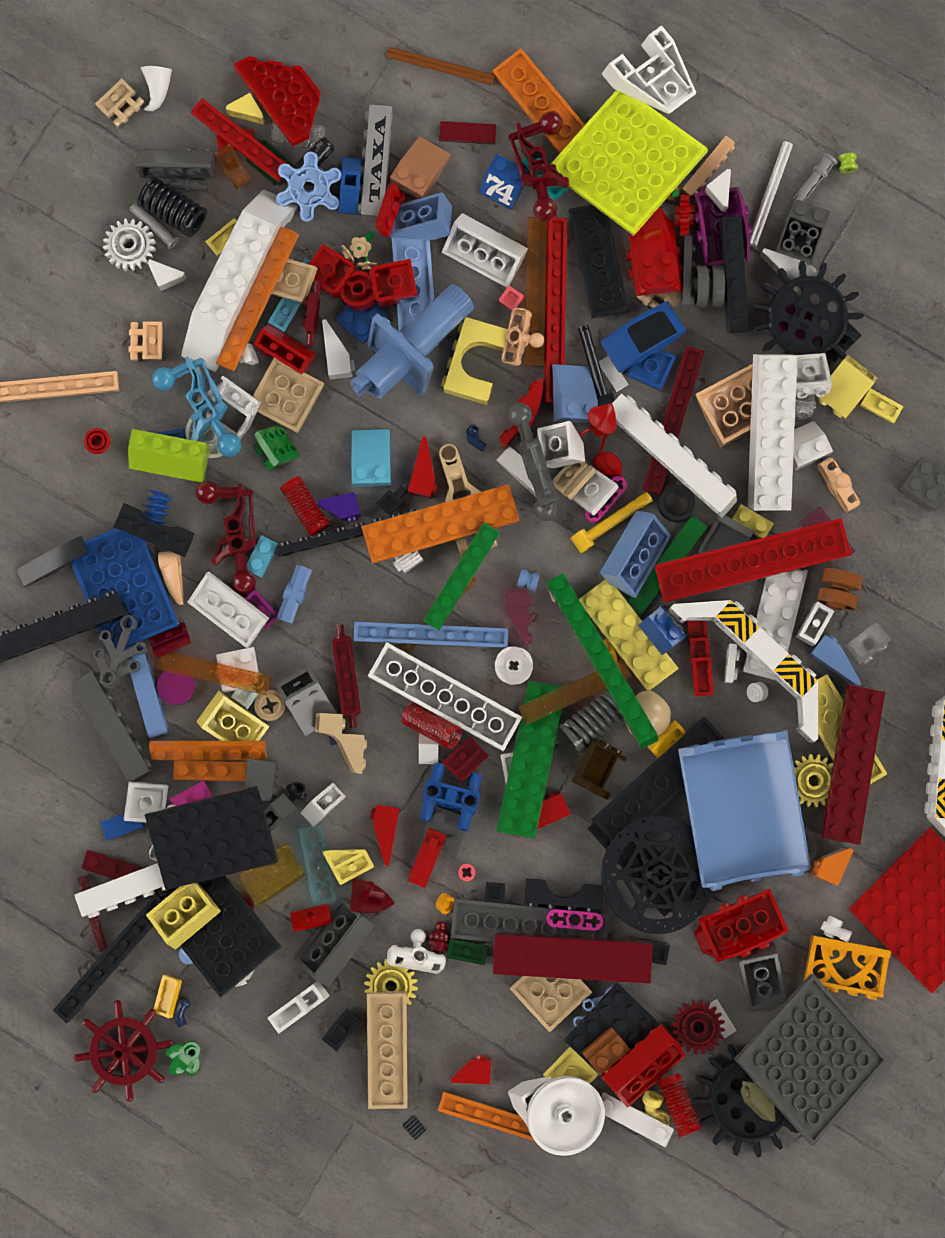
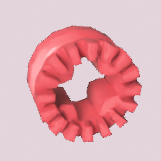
[458,864,475,881]

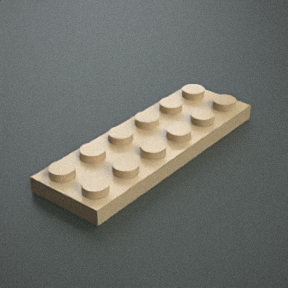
[367,991,408,1109]

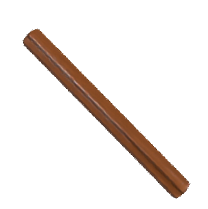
[386,47,495,85]

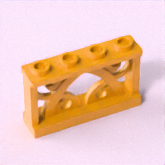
[803,935,891,1000]

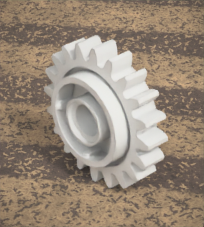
[103,219,156,271]

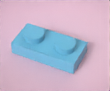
[247,535,279,578]

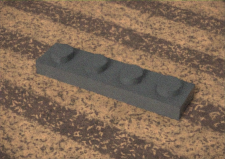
[681,235,696,313]

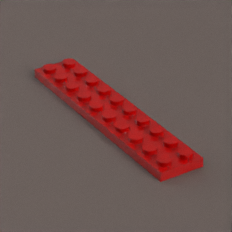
[654,518,852,603]

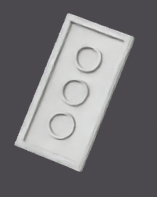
[187,572,269,648]

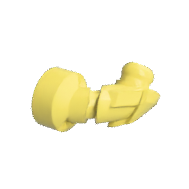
[642,1090,670,1126]

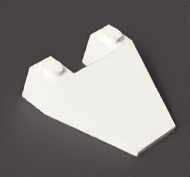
[602,26,696,114]

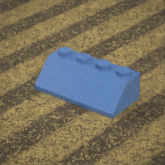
[600,511,672,598]

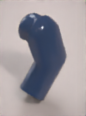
[466,424,487,452]

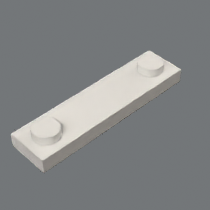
[601,1092,674,1147]

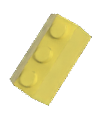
[146,883,221,950]

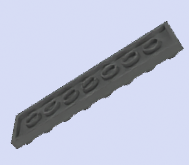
[450,898,609,942]

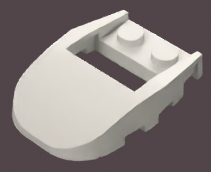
[185,376,261,458]

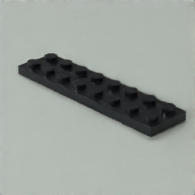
[591,716,725,842]

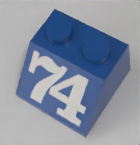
[478,154,530,210]
[638,605,688,655]

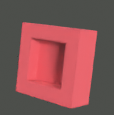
[498,286,524,312]

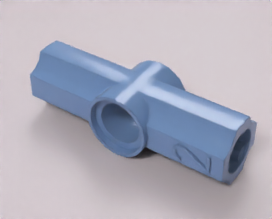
[277,565,312,624]

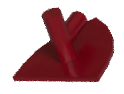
[350,878,395,914]

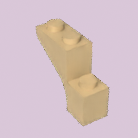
[315,713,367,774]

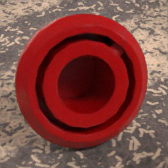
[84,428,111,455]

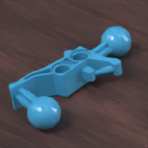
[152,356,241,457]

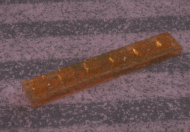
[157,652,272,696]
[519,659,632,725]

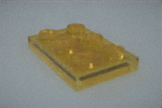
[238,843,307,907]

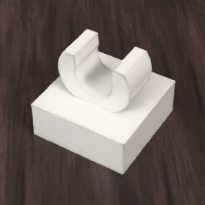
[240,343,259,365]

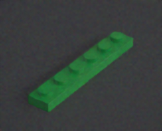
[423,522,500,631]

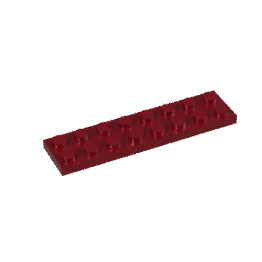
[821,684,885,845]

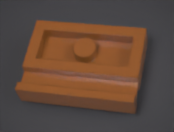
[581,1027,630,1076]

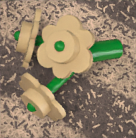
[341,231,377,273]

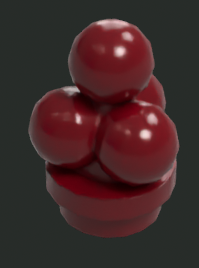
[428,921,450,953]

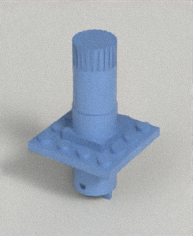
[350,284,474,399]

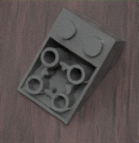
[776,199,830,264]
[275,666,337,736]

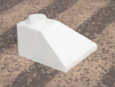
[508,1076,552,1125]

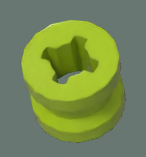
[838,153,858,174]

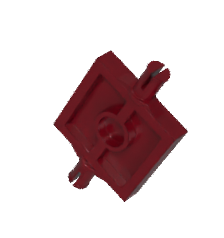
[302,281,322,346]

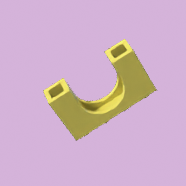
[441,317,508,405]

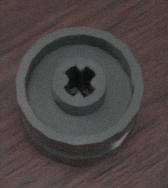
[693,265,725,307]

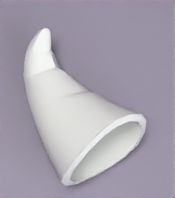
[141,66,172,111]

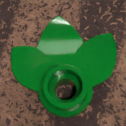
[165,1041,200,1076]

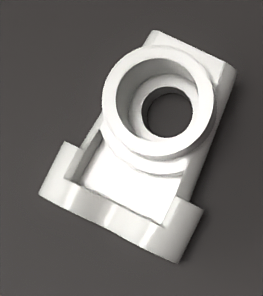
[821,915,852,942]

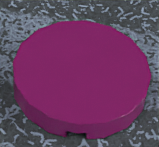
[157,667,196,705]

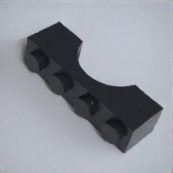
[113,503,195,557]
[524,878,604,913]

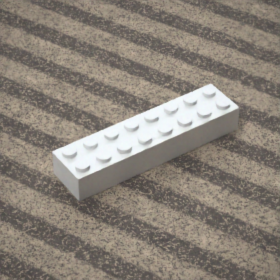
[748,354,797,510]
[612,393,737,518]
[368,642,522,751]

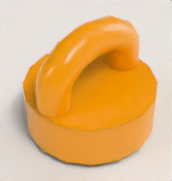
[435,893,454,915]

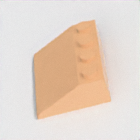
[695,364,753,448]

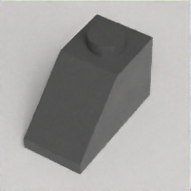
[265,794,296,832]

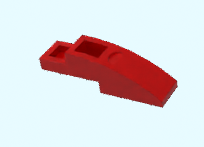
[499,377,543,449]

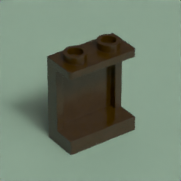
[572,740,627,800]

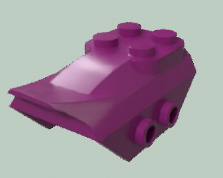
[694,186,752,268]

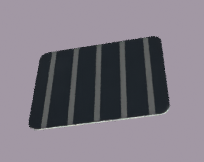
[403,1115,426,1140]

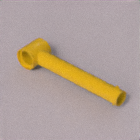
[570,492,653,554]

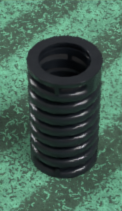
[137,176,207,238]

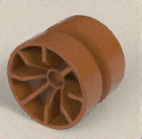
[816,568,864,610]

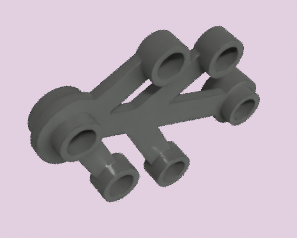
[93,615,148,688]

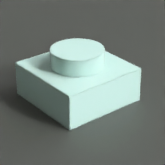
[231,687,259,709]

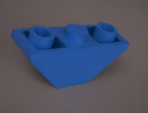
[338,157,361,215]

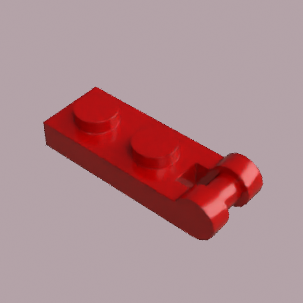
[375,183,406,237]

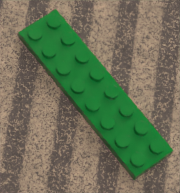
[496,681,567,840]

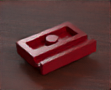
[150,622,192,658]
[442,736,489,783]

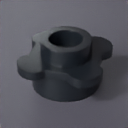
[286,782,307,801]

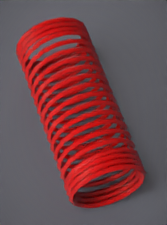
[280,476,330,536]
[401,703,462,749]
[657,1073,702,1138]

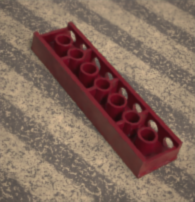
[493,932,653,984]

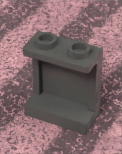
[696,515,754,555]

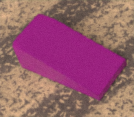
[243,588,278,629]

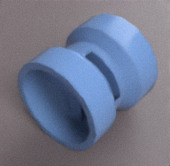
[517,569,540,592]

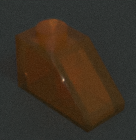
[215,144,252,190]

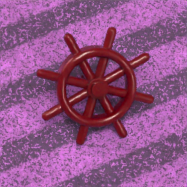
[73,1000,174,1102]

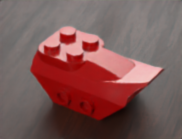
[626,208,683,296]
[694,888,789,962]

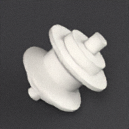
[747,682,768,702]

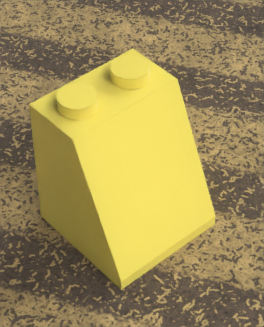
[816,355,877,418]

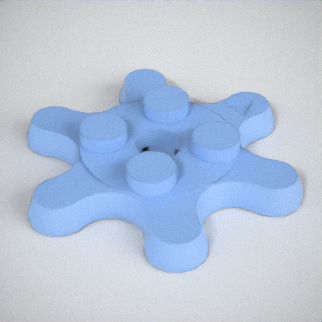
[276,152,341,222]

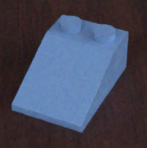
[390,192,452,240]
[552,364,598,423]

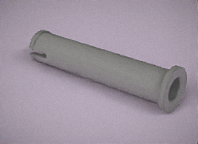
[129,202,179,249]

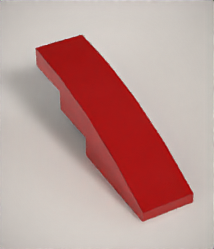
[687,621,714,696]

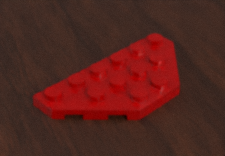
[234,56,321,147]

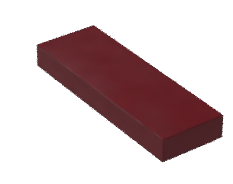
[439,121,496,144]

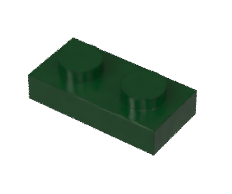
[446,938,488,966]

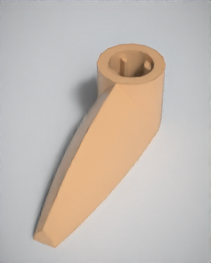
[158,551,184,605]

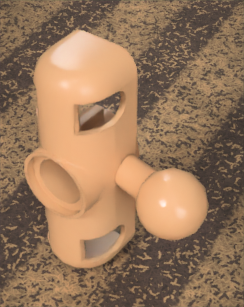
[501,308,544,366]
[817,458,860,513]

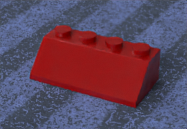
[602,1025,686,1108]

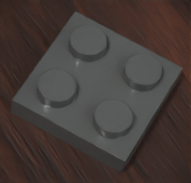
[420,806,465,855]

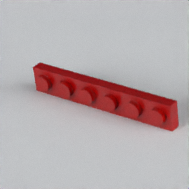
[190,98,287,183]

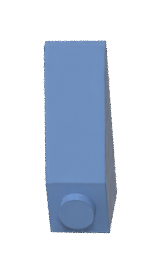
[809,635,861,687]

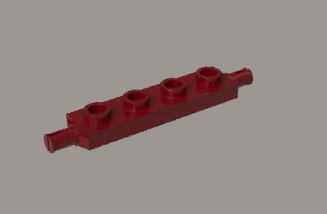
[332,624,361,728]

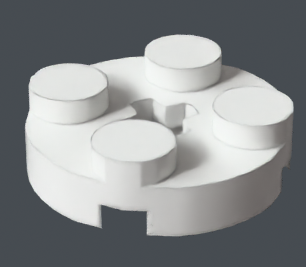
[495,647,533,685]

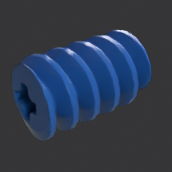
[143,490,172,524]

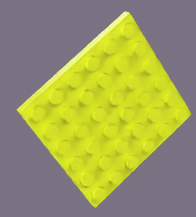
[551,90,708,236]

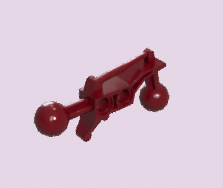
[508,111,570,221]
[195,481,256,594]

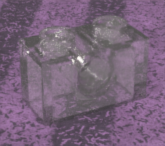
[843,622,891,665]

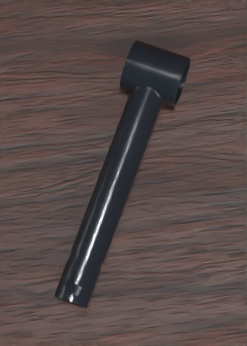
[578,325,615,406]

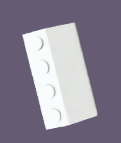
[442,213,528,287]

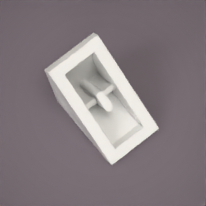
[705,169,731,212]
[148,259,187,291]
[419,725,439,764]

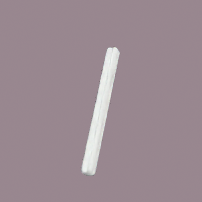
[750,141,793,247]

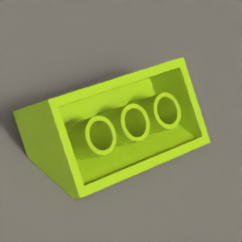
[128,429,211,483]

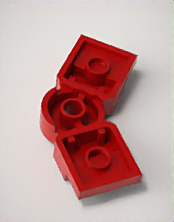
[309,244,418,311]

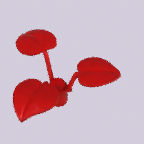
[579,403,622,478]

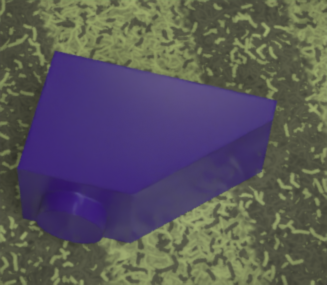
[318,492,361,523]

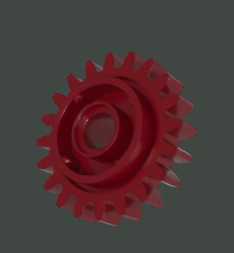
[671,999,725,1054]

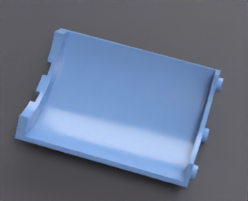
[678,730,811,890]

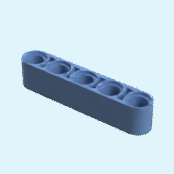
[124,645,169,738]

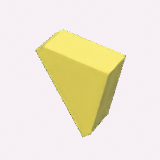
[226,93,265,125]

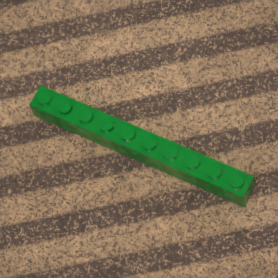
[546,573,659,750]

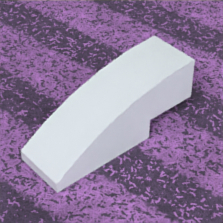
[268,981,330,1034]

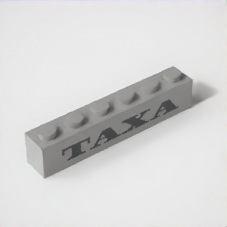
[358,105,393,221]

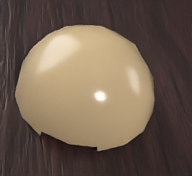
[626,690,671,736]

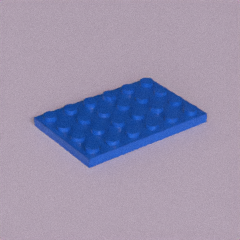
[71,528,179,655]

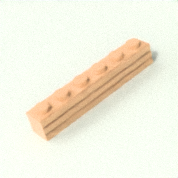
[681,136,735,199]

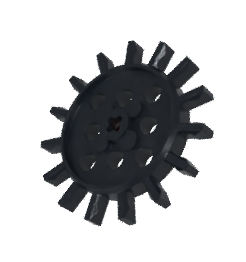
[752,261,864,359]
[692,1040,798,1158]

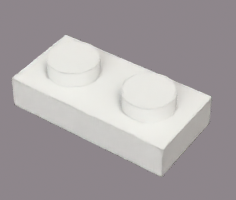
[723,644,740,684]

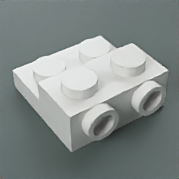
[796,353,832,398]

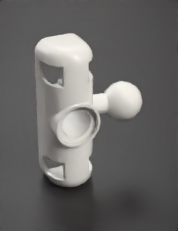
[387,929,446,974]

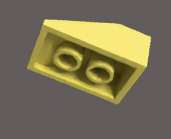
[196,691,269,741]

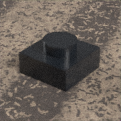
[485,882,505,903]

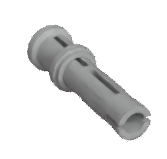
[792,153,838,202]

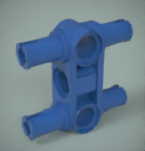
[419,763,482,832]

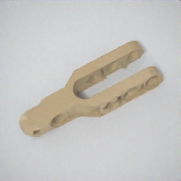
[439,444,498,558]

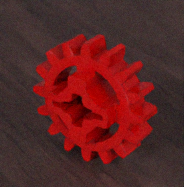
[675,194,694,236]

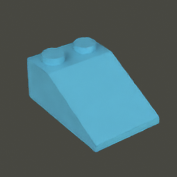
[351,429,391,487]

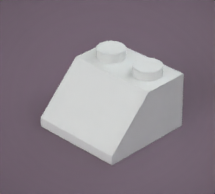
[537,421,585,469]
[793,421,833,471]

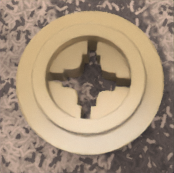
[254,690,285,721]

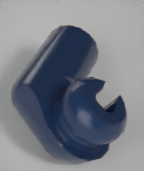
[173,998,191,1028]

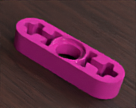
[585,476,627,523]
[546,909,603,931]

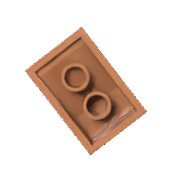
[390,136,452,199]

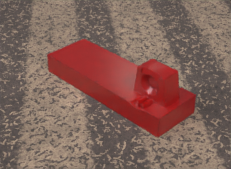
[407,827,447,888]

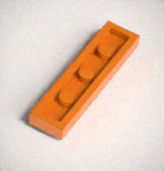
[173,760,248,781]

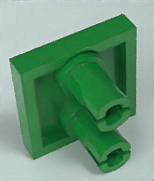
[253,425,300,471]

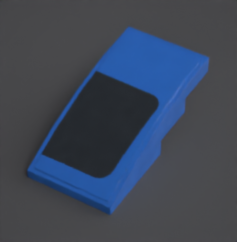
[600,301,687,373]

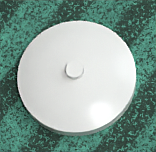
[527,1076,605,1156]

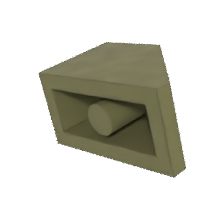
[741,1080,775,1122]

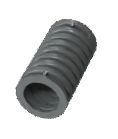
[559,690,623,753]

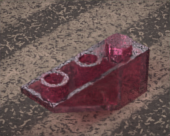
[505,590,532,649]

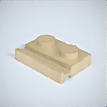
[552,462,596,500]

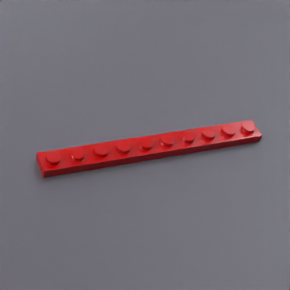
[544,217,567,404]

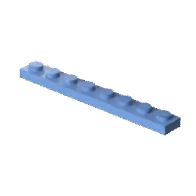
[354,622,508,648]

